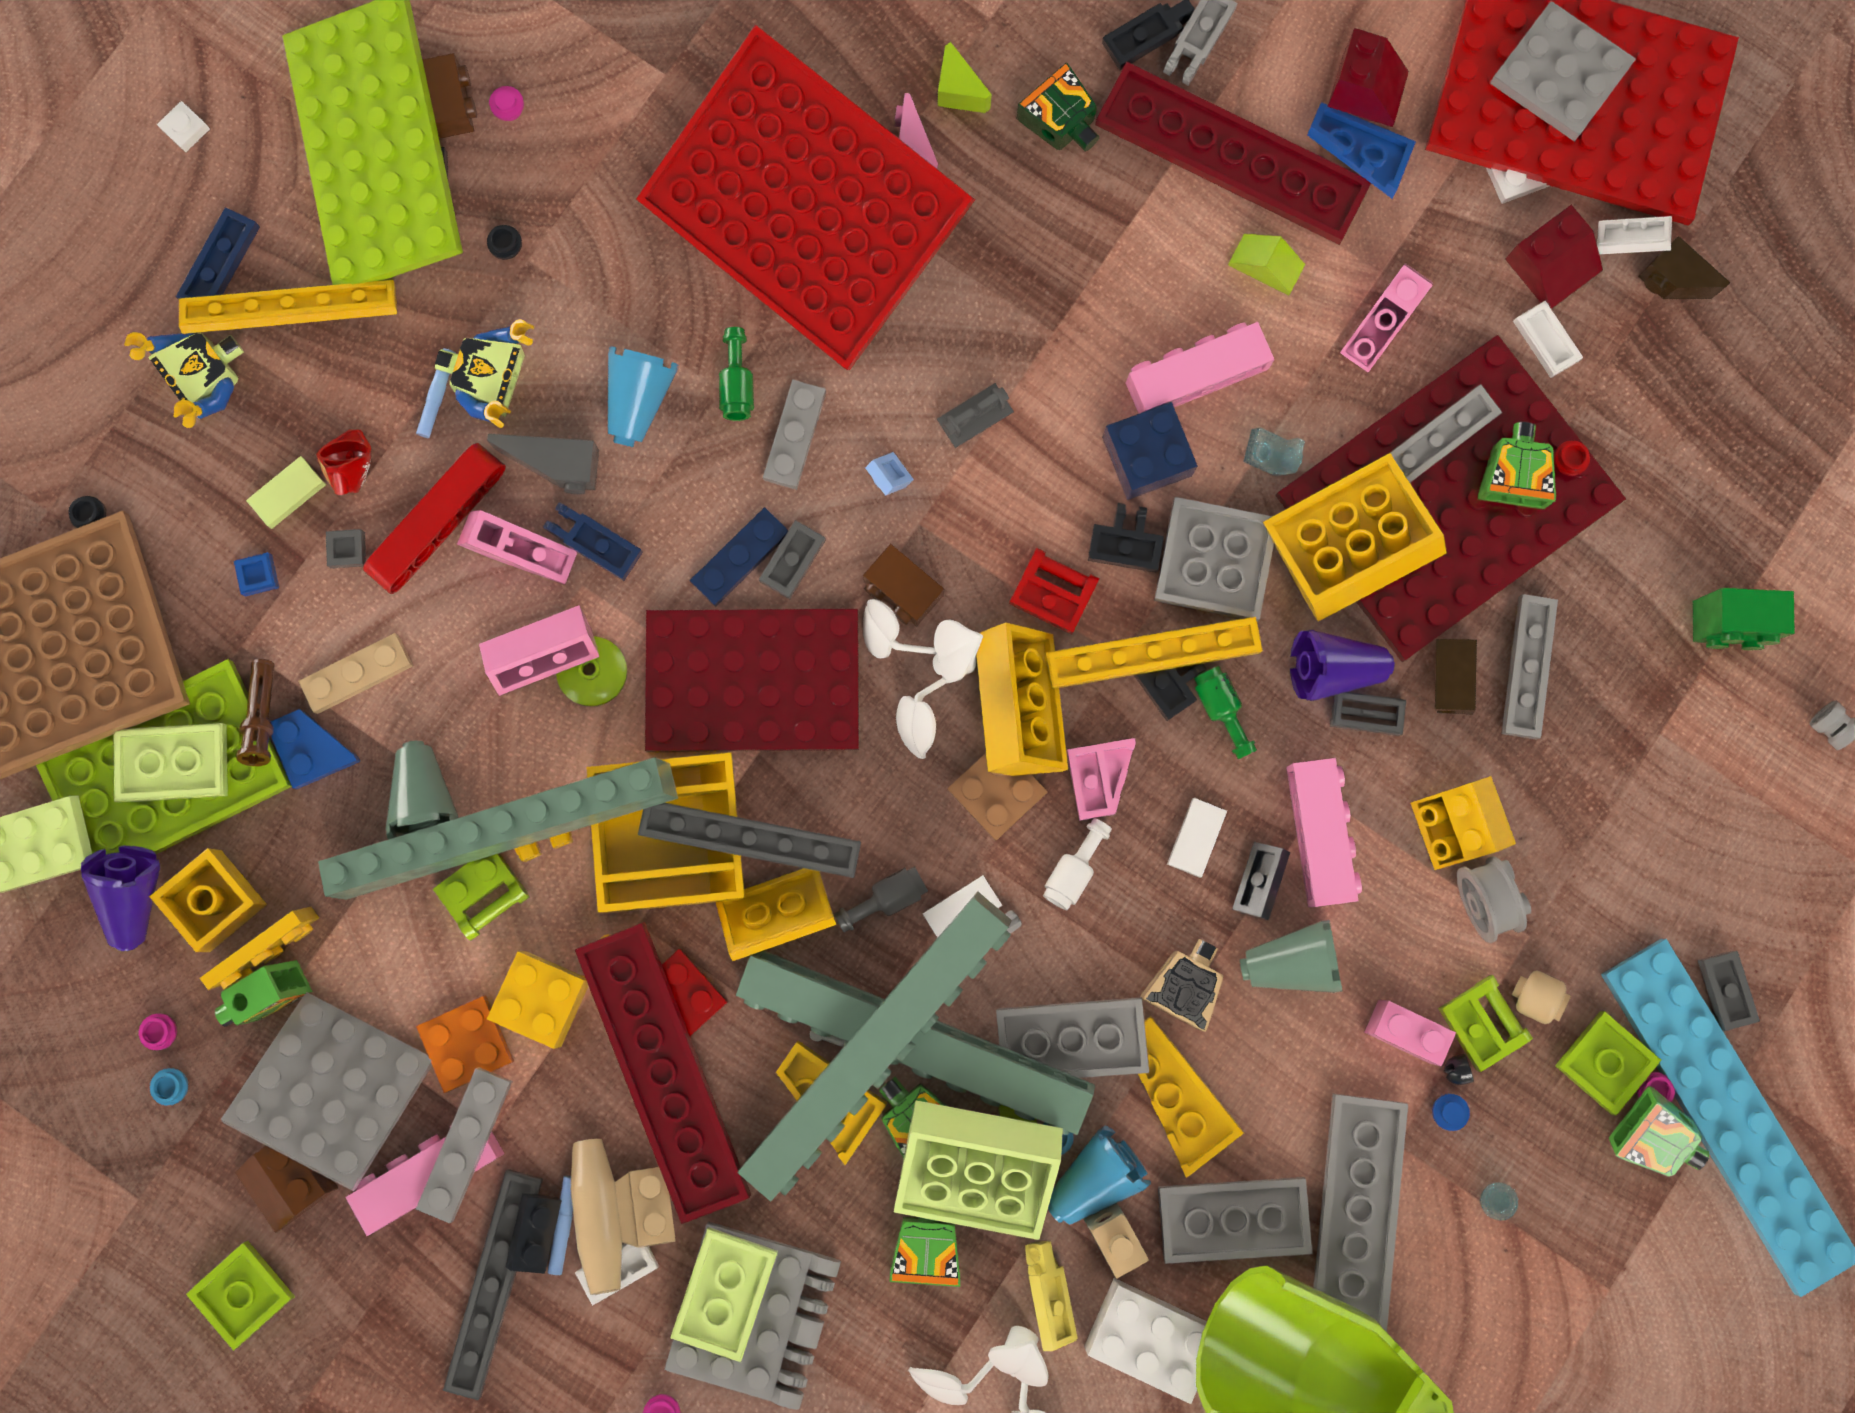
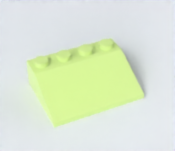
[894,1100,1063,1240]

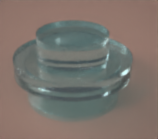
[1480,1182,1518,1221]

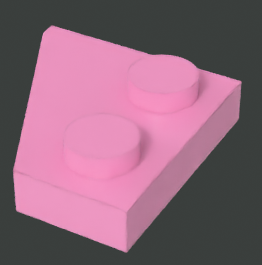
[1066,738,1136,821]

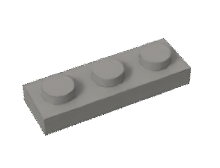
[763,380,826,490]

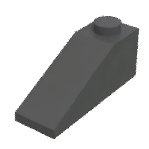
[487,434,599,495]

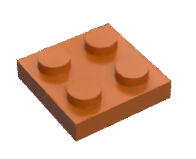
[416,996,514,1093]

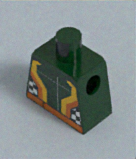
[1016,62,1100,152]

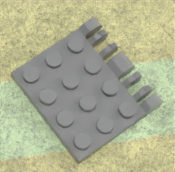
[664,1222,841,1410]

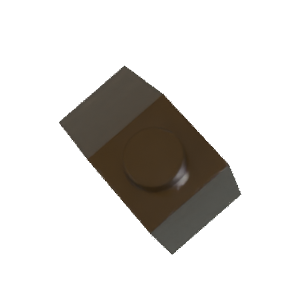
[1638,236,1731,299]

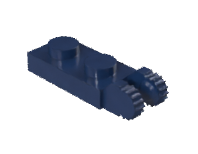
[543,502,643,581]

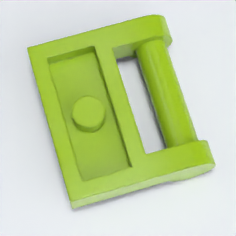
[433,853,530,941]
[1438,975,1533,1072]

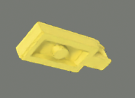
[1025,1241,1078,1351]

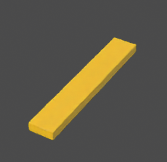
[179,280,397,334]
[1045,617,1263,689]

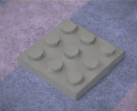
[1490,1,1636,142]
[1154,497,1274,622]

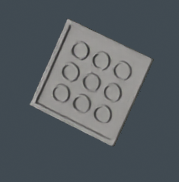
[221,992,432,1191]

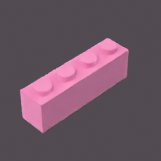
[1126,322,1275,414]
[1286,758,1362,908]
[345,1126,504,1236]

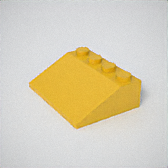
[1263,453,1446,622]

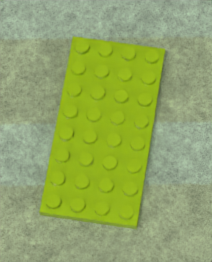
[282,0,463,285]

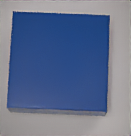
[234,552,279,597]

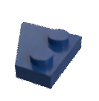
[271,709,360,789]

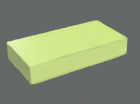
[246,456,327,529]

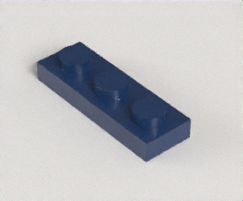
[175,207,260,300]
[690,507,789,607]

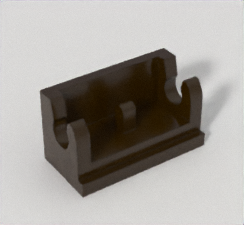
[1434,639,1477,715]

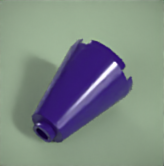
[1290,630,1395,701]
[81,846,160,951]

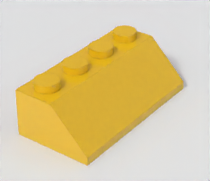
[976,622,1068,776]

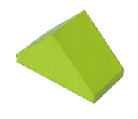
[938,42,992,113]
[1228,234,1305,296]

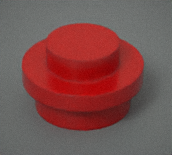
[1553,440,1590,476]

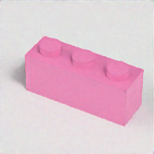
[479,605,599,696]

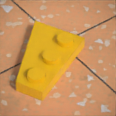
[776,1040,887,1165]

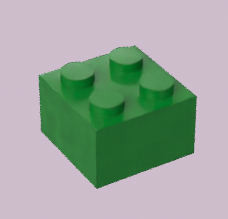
[1693,588,1795,650]

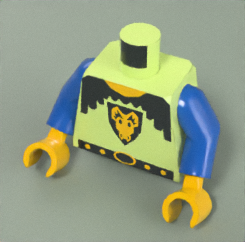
[435,319,535,428]
[124,332,244,428]

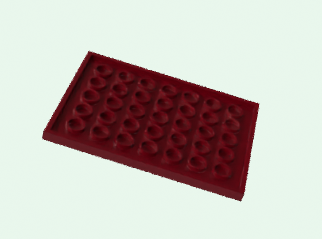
[1275,335,1626,662]

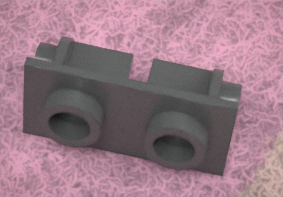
[937,383,1014,448]

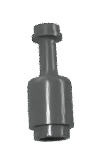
[834,866,928,933]

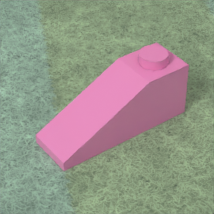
[457,510,577,584]

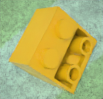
[1410,776,1516,870]

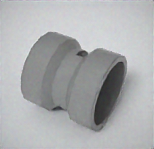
[1809,700,1855,750]

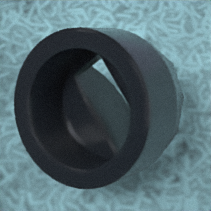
[1444,1054,1474,1085]

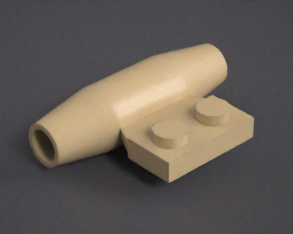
[570,1139,676,1295]

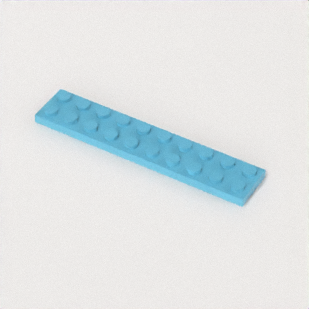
[1601,939,1855,1297]

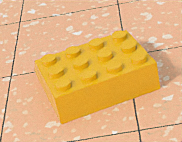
[586,752,745,913]

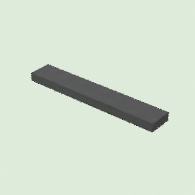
[638,803,862,878]
[443,1169,543,1400]

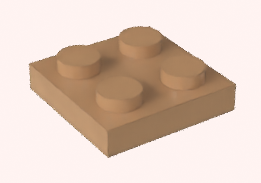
[947,753,1048,841]

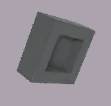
[326,529,366,569]

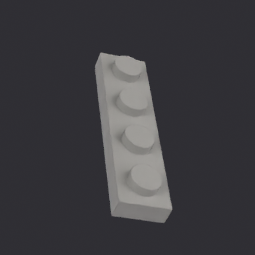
[1390,385,1502,483]
[1501,594,1558,740]
[416,1067,513,1223]

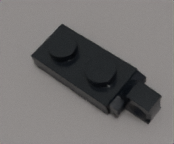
[1102,0,1195,70]

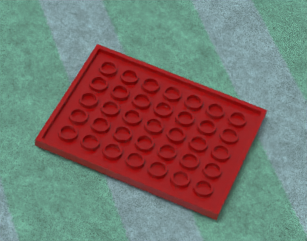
[1425,0,1739,226]
[636,25,976,370]

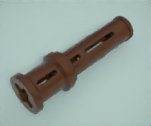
[236,659,275,766]

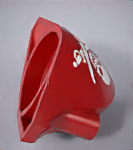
[316,429,372,495]

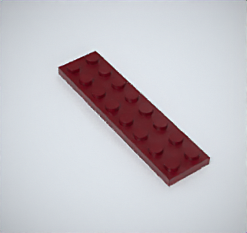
[1095,62,1371,245]
[575,922,752,1224]

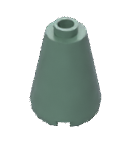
[385,740,459,839]
[1240,920,1343,993]

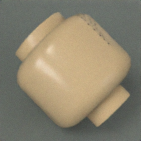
[1512,970,1571,1024]

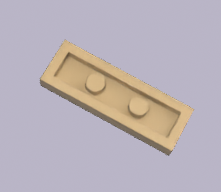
[298,633,413,714]

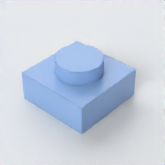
[865,452,914,496]

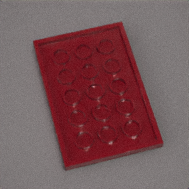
[645,609,859,752]

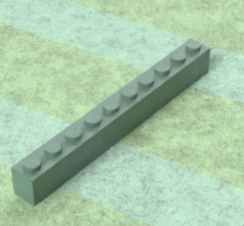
[318,757,678,900]
[737,891,1012,1202]
[736,950,1095,1135]

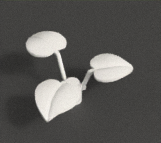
[863,599,983,759]
[908,1326,1049,1413]

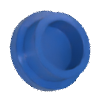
[1432,1094,1470,1131]

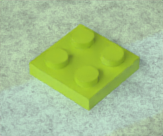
[1555,1011,1661,1116]
[186,1241,295,1351]

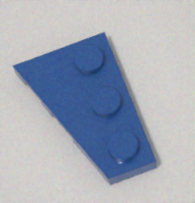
[1307,102,1416,199]

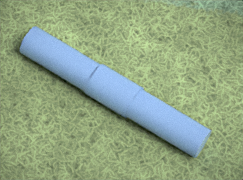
[416,348,456,438]
[547,1176,573,1275]

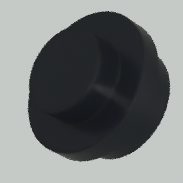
[487,225,522,260]
[69,496,106,528]

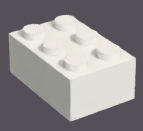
[1084,1278,1207,1404]

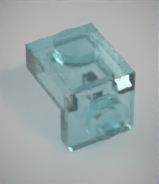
[1243,427,1305,476]

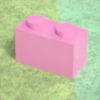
[1364,1000,1456,1066]

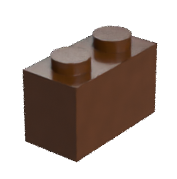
[422,53,477,139]
[863,543,945,627]

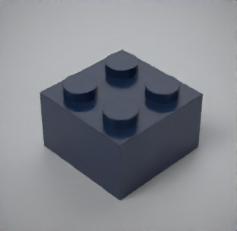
[1102,402,1198,500]

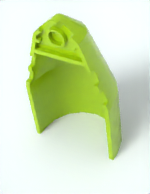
[1196,1265,1454,1413]

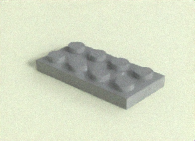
[996,997,1149,1078]
[1158,1177,1312,1264]

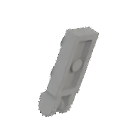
[1163,0,1238,86]

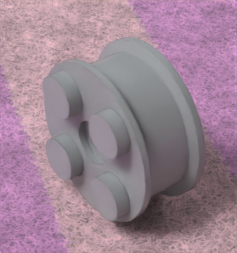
[1457,856,1531,943]

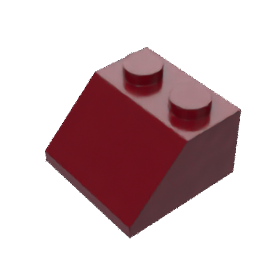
[1327,28,1409,127]
[1505,204,1603,309]

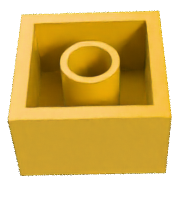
[149,848,267,952]
[487,951,589,1049]

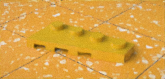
[1138,1016,1244,1178]

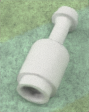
[1043,818,1112,911]

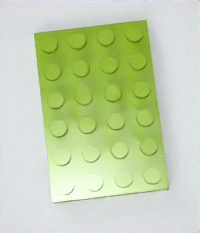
[36,659,292,855]

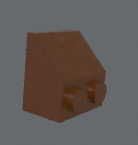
[235,1145,338,1233]

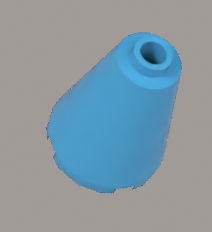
[608,346,679,447]
[1048,1125,1151,1225]

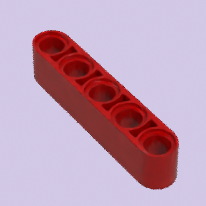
[363,443,506,594]

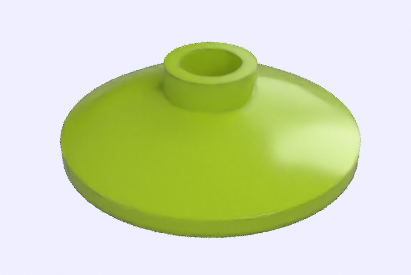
[556,636,627,706]

